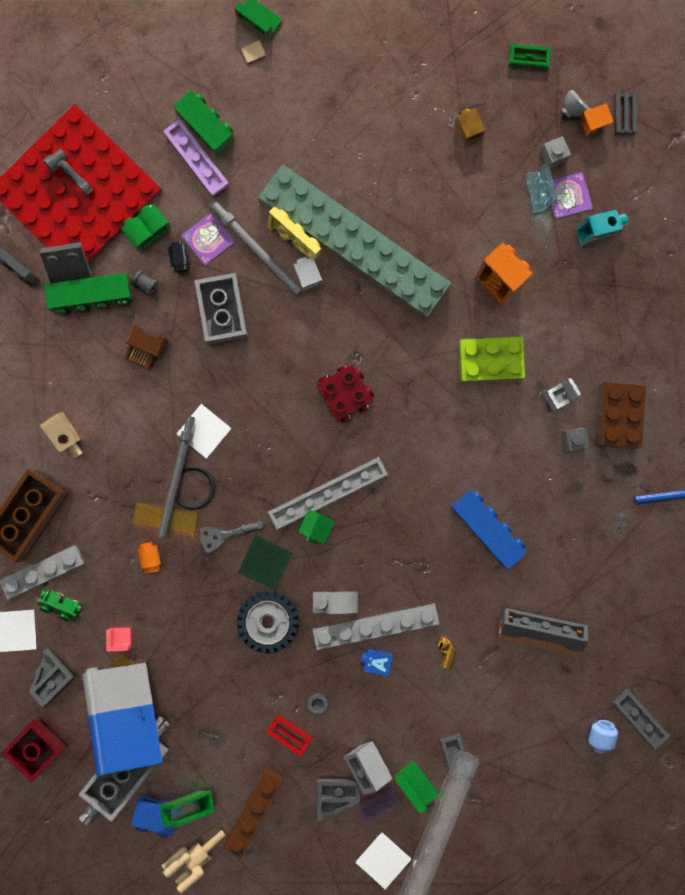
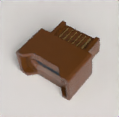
[124,324,168,370]

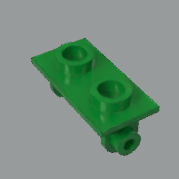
[37,590,82,622]

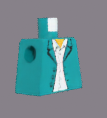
[575,210,629,247]

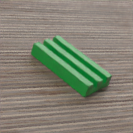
[508,44,551,70]

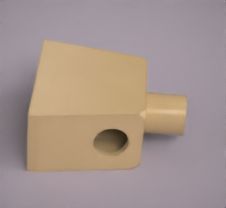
[40,412,82,460]

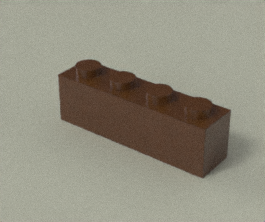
[223,767,284,859]

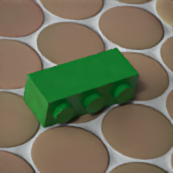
[173,90,234,156]

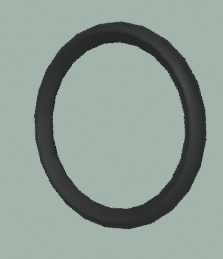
[175,466,215,510]

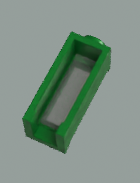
[159,791,214,827]

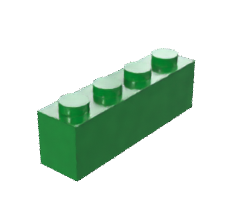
[44,273,133,315]

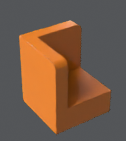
[580,103,613,137]

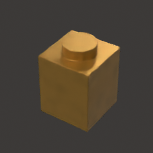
[455,108,486,144]

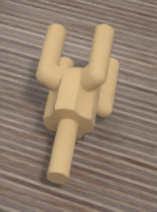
[162,830,227,894]

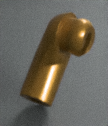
[437,638,456,670]

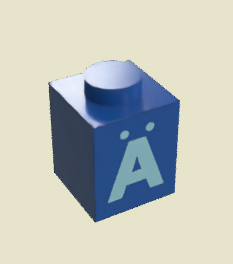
[360,649,393,677]

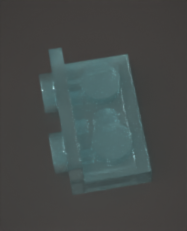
[525,163,557,213]

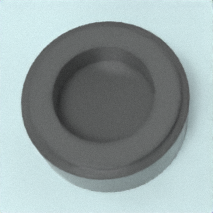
[307,693,328,715]

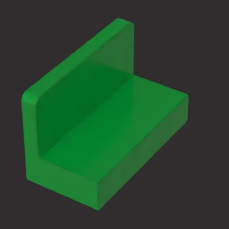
[234,0,282,40]
[394,761,439,814]

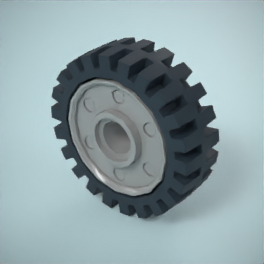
[237,591,299,654]

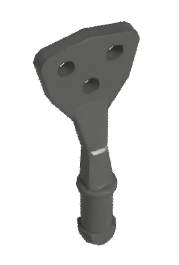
[200,521,264,553]

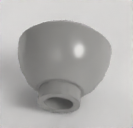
[562,90,590,118]

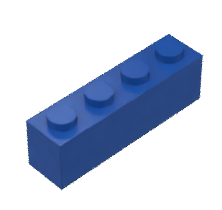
[451,490,527,570]

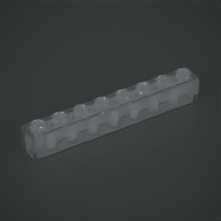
[399,749,479,895]

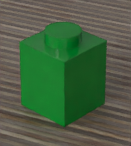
[298,509,335,544]

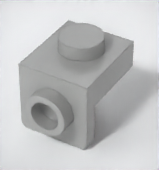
[543,378,581,412]

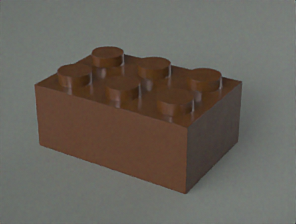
[595,382,646,449]

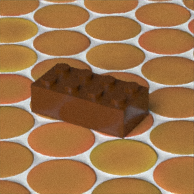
[0,469,68,562]

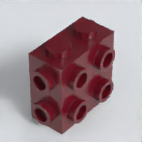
[316,364,374,423]

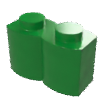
[121,204,171,251]

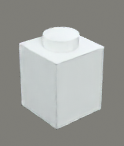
[294,257,322,291]

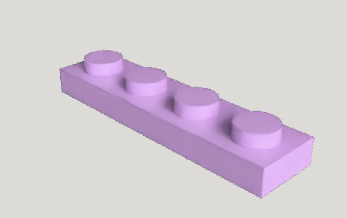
[163,119,229,197]

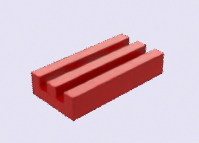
[266,714,313,757]

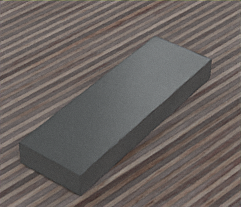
[612,688,670,751]

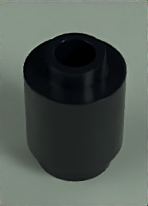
[167,241,191,273]

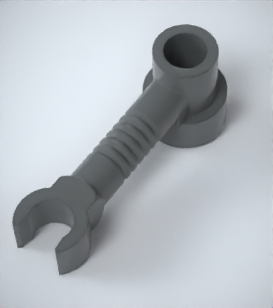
[43,149,93,196]

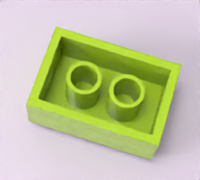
[458,337,525,384]

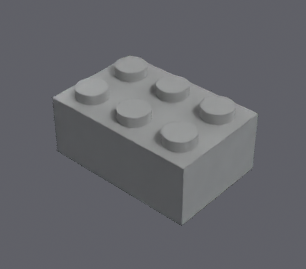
[194,273,248,345]

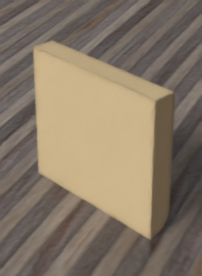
[241,40,266,64]

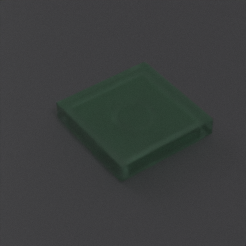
[237,535,293,590]

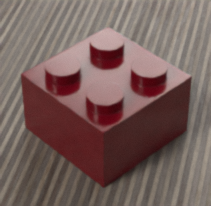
[1,718,67,783]

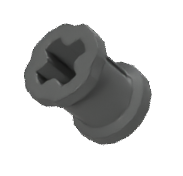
[131,269,158,296]

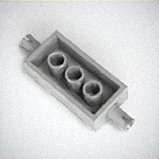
[79,717,170,826]

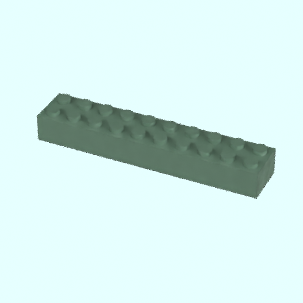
[258,164,451,320]

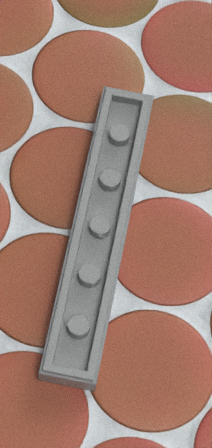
[268,457,388,531]

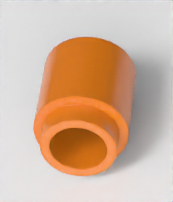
[137,542,161,574]

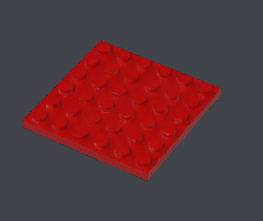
[0,104,162,263]

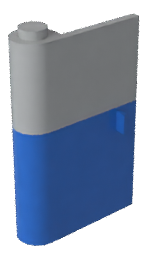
[82,663,163,778]

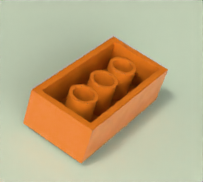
[475,243,533,306]

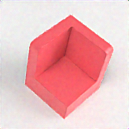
[106,627,132,651]

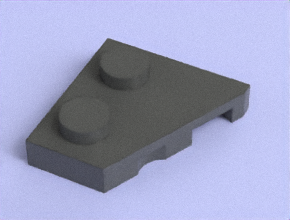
[29,648,75,708]
[317,779,360,821]

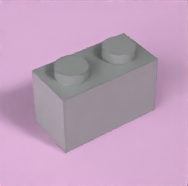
[344,741,393,795]

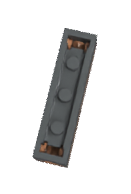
[498,608,588,658]

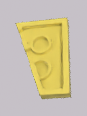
[267,207,321,261]

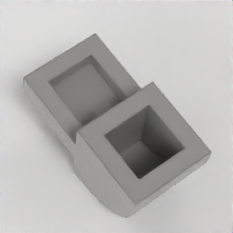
[313,591,358,614]

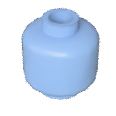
[588,720,618,754]

